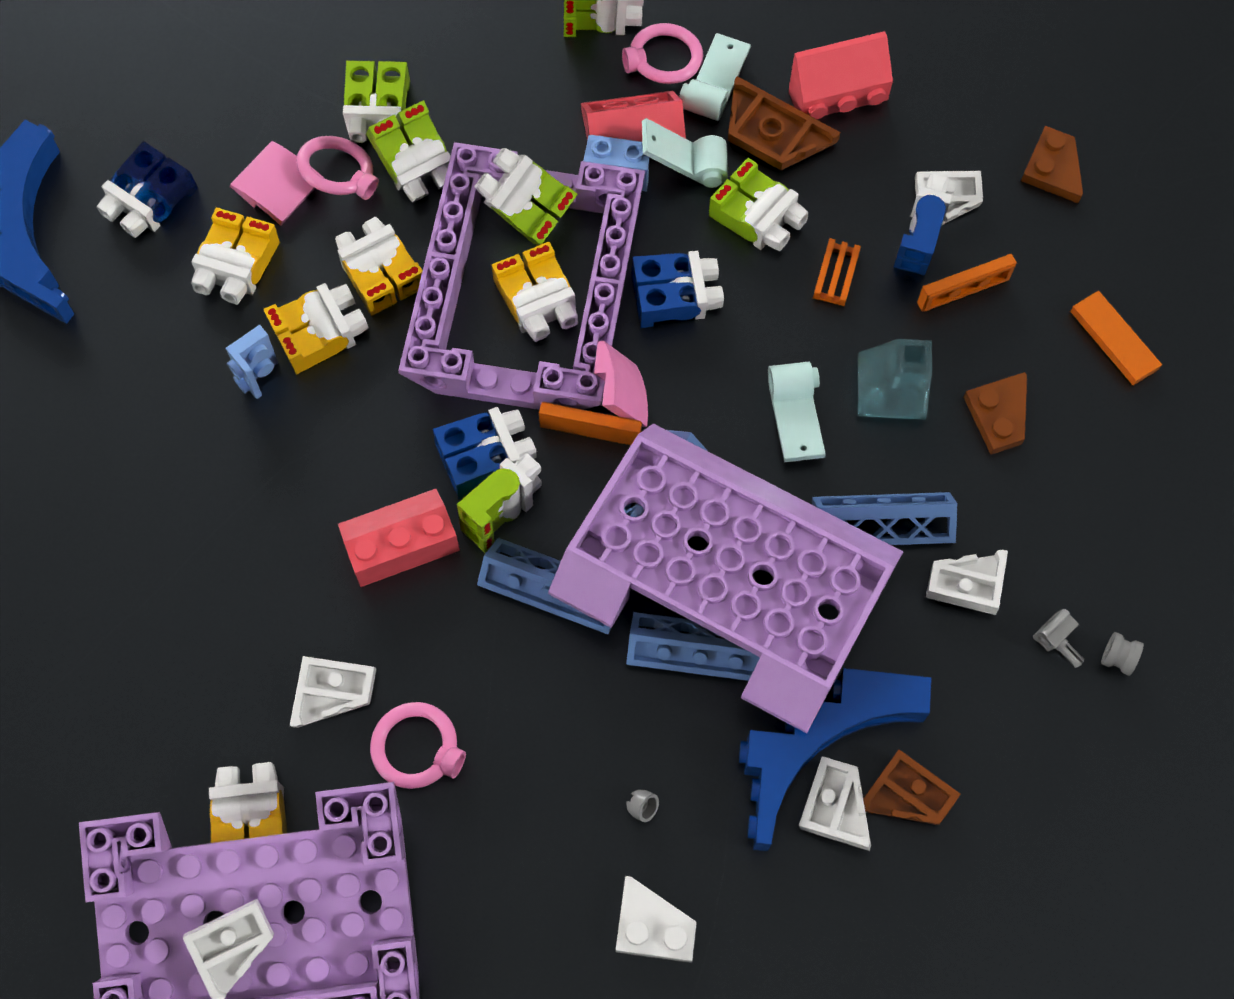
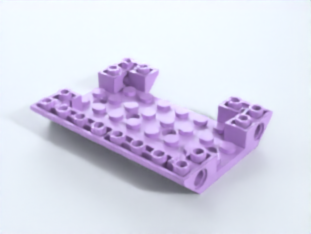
[548,424,903,734]
[79,782,419,999]

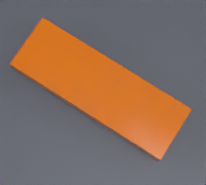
[917,253,1017,312]
[1070,290,1162,386]
[539,402,642,445]

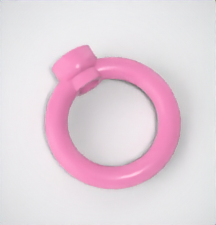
[622,23,703,84]
[296,136,379,200]
[370,702,466,789]

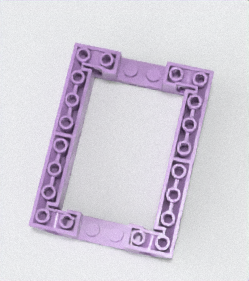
[398,142,645,410]

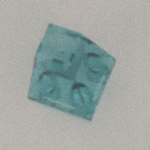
[858,339,932,420]

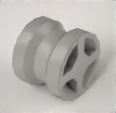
[1101,632,1144,676]

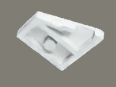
[915,171,983,225]
[926,550,1008,615]
[290,656,376,728]
[799,756,871,851]
[616,876,697,963]
[183,899,274,999]

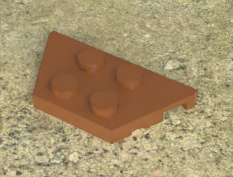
[727,76,841,170]

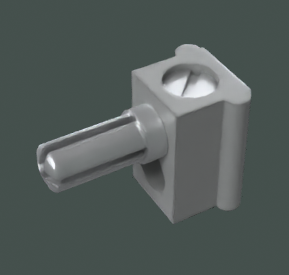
[1033,609,1084,668]

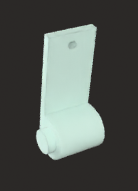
[679,33,751,121]
[642,118,728,188]
[768,361,826,462]

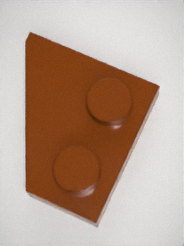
[1021,126,1083,203]

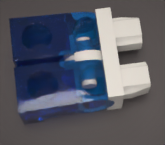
[97,141,198,238]

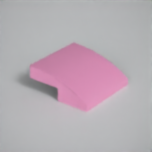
[229,141,324,226]
[594,341,648,427]

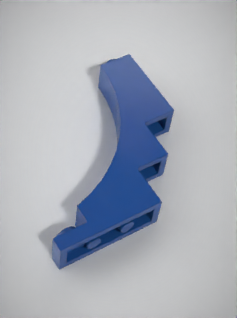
[0,119,74,324]

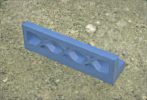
[812,492,958,545]
[477,538,613,634]
[626,612,760,681]

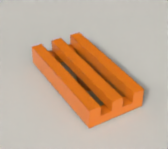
[813,238,861,306]

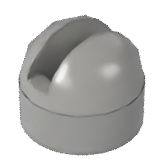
[626,789,659,822]

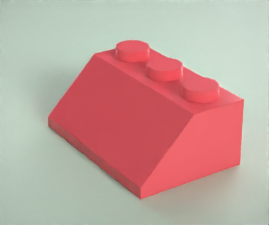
[788,31,893,119]
[581,90,686,142]
[338,489,460,587]

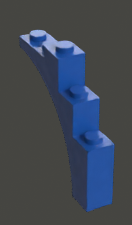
[739,668,931,851]

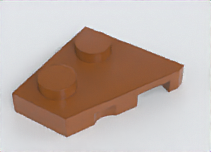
[963,372,1027,455]
[863,750,961,825]

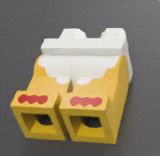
[191,207,280,305]
[335,217,423,316]
[491,241,578,342]
[263,283,369,375]
[209,762,287,843]

